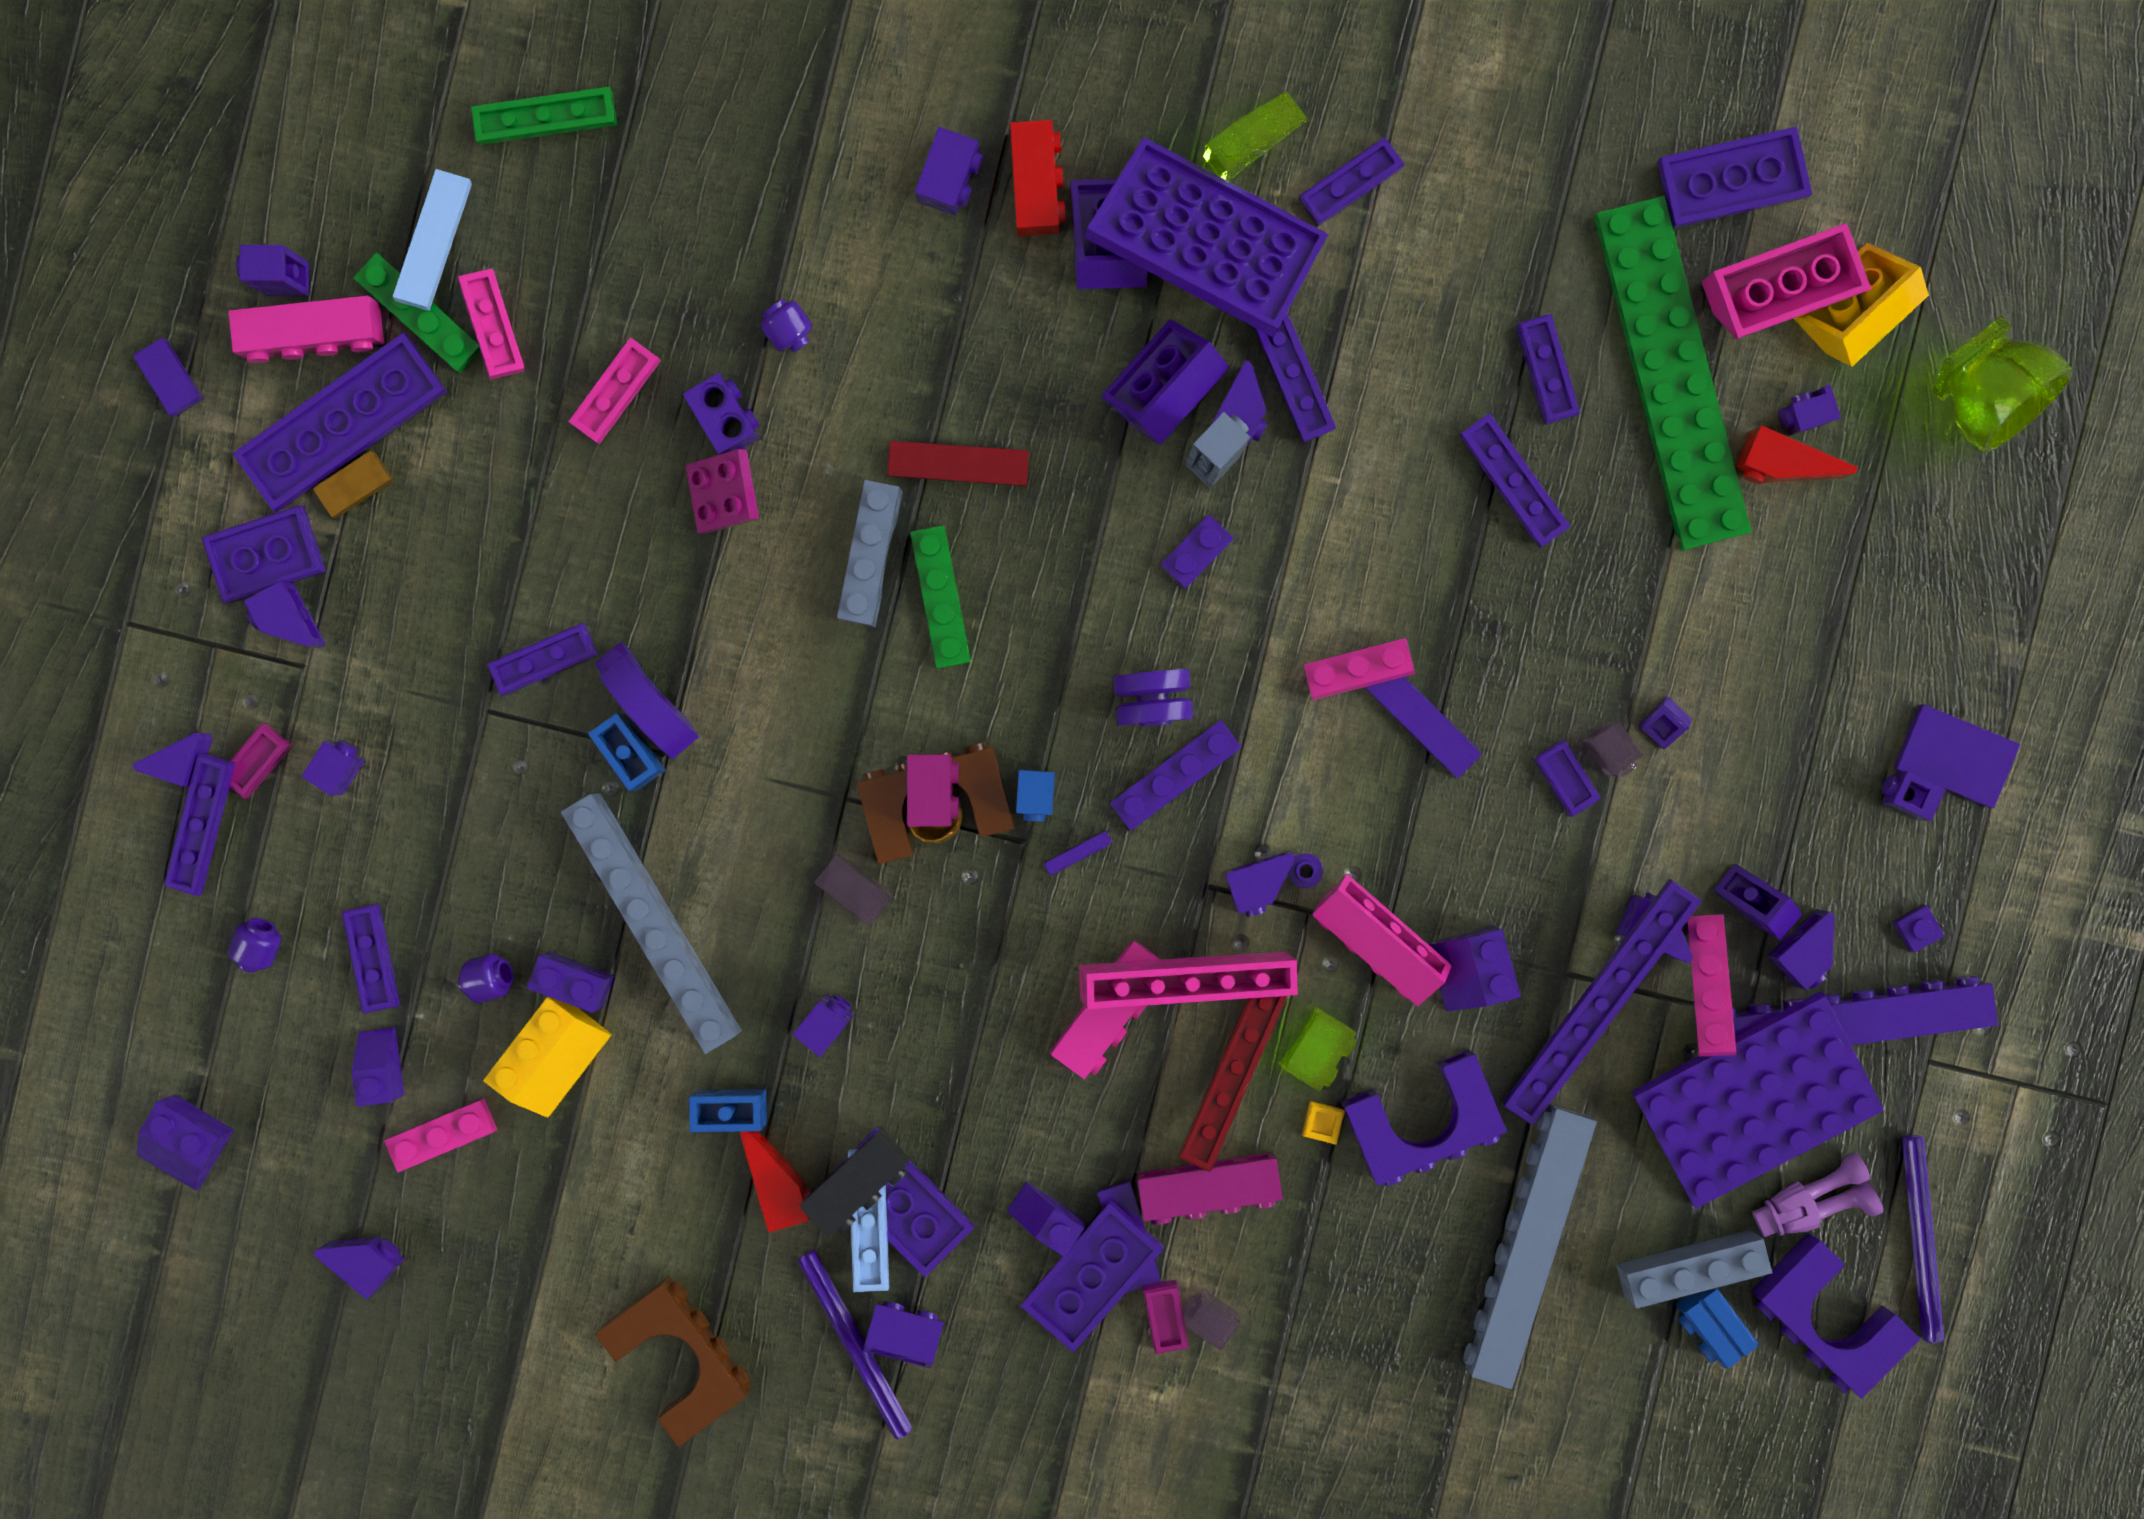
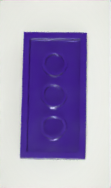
[1657,126,1812,229]
[827,1127,975,1277]
[1020,1200,1164,1352]

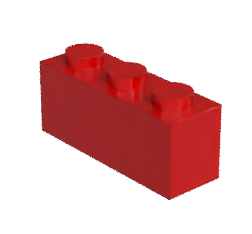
[1010,120,1066,237]

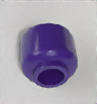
[760,298,812,353]
[228,918,282,973]
[458,954,514,1003]

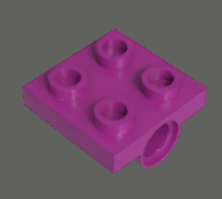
[685,449,759,534]

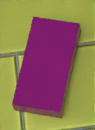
[230,723,293,799]
[1142,1279,1189,1354]

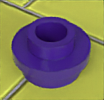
[1288,853,1323,888]

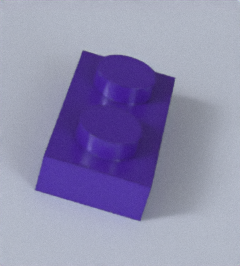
[1160,515,1234,589]

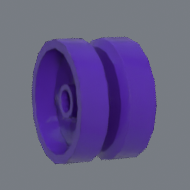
[1112,669,1194,727]

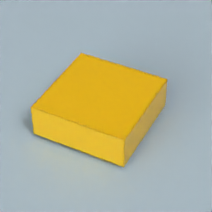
[1302,1101,1345,1145]

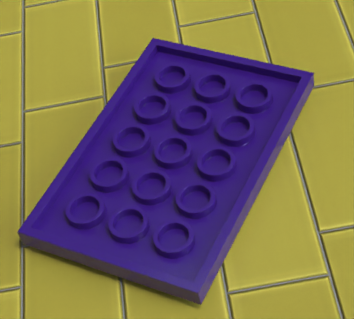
[1084,137,1328,337]
[1631,991,1884,1209]

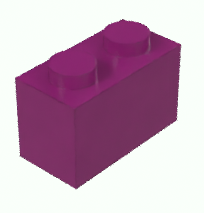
[907,755,959,826]

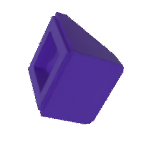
[1639,696,1692,750]

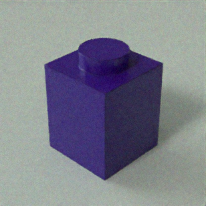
[301,739,365,796]

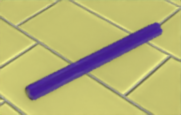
[1902,1135,1944,1343]
[798,1250,911,1439]

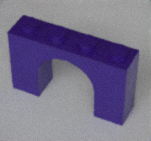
[1341,1049,1507,1186]
[1750,1233,1920,1399]

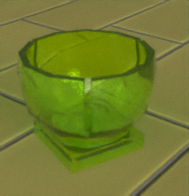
[1933,316,2073,453]

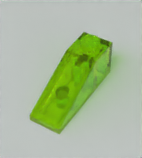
[1203,91,1307,181]

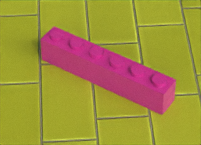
[1079,951,1298,1009]

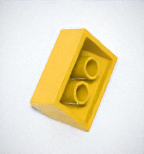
[1793,243,1929,367]
[483,997,612,1118]

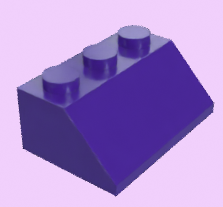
[1101,319,1230,445]

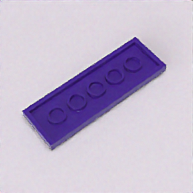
[232,333,448,512]

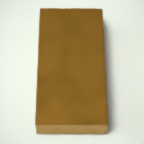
[313,451,393,519]

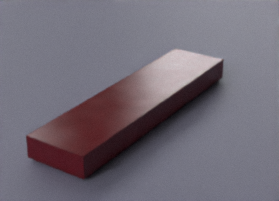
[888,441,1029,487]

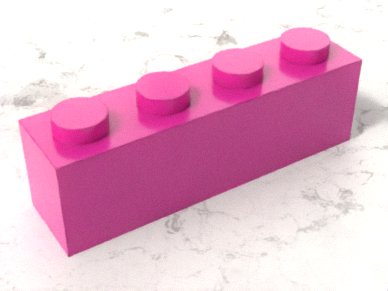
[228,296,384,363]
[1312,874,1452,1007]
[1051,939,1161,1080]

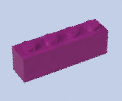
[1136,1152,1283,1225]

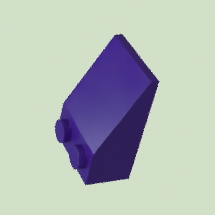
[1070,178,1147,290]

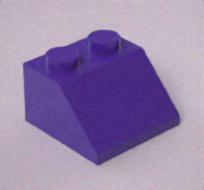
[1428,926,1521,1011]
[137,1095,234,1191]

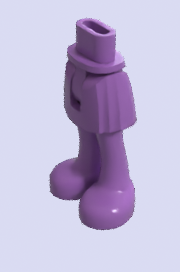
[1752,1152,1883,1238]

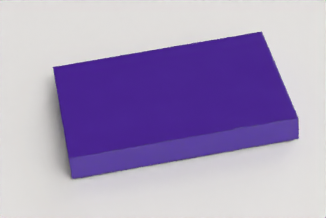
[201,505,326,604]
[1893,704,2020,808]

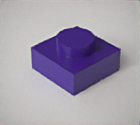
[1892,904,1945,953]

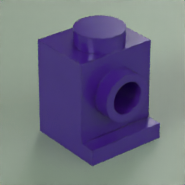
[1778,385,1841,436]
[1881,771,1946,821]

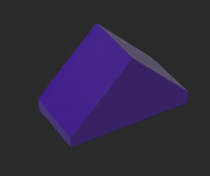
[132,733,213,786]

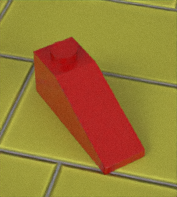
[1735,426,1858,484]
[739,1131,812,1233]

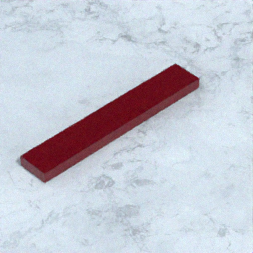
[1177,996,1288,1172]

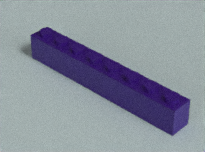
[1732,976,1998,1045]

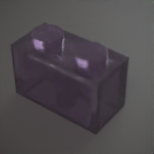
[814,853,895,926]

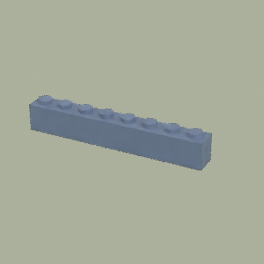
[561,793,742,1054]
[1463,1103,1597,1389]

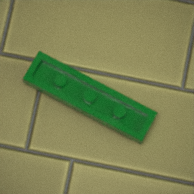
[471,87,617,145]
[354,252,481,374]
[910,525,971,669]

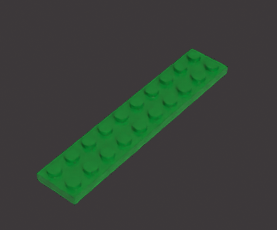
[1594,195,1752,551]

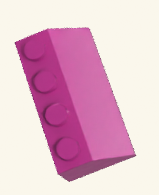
[1701,223,1871,339]

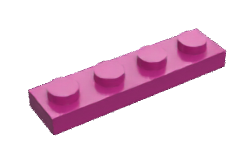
[1687,914,1736,1056]

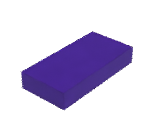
[133,338,204,417]
[1533,740,1602,817]
[1044,830,1112,875]

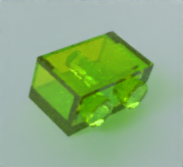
[1280,1006,1357,1092]

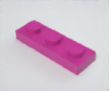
[458,268,525,380]
[568,337,661,444]
[1304,638,1415,700]
[384,1098,497,1173]

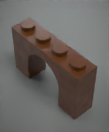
[857,742,1015,864]
[595,1276,751,1447]

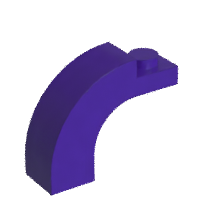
[595,642,699,759]

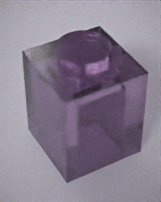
[1582,721,1643,777]
[1183,1289,1241,1351]

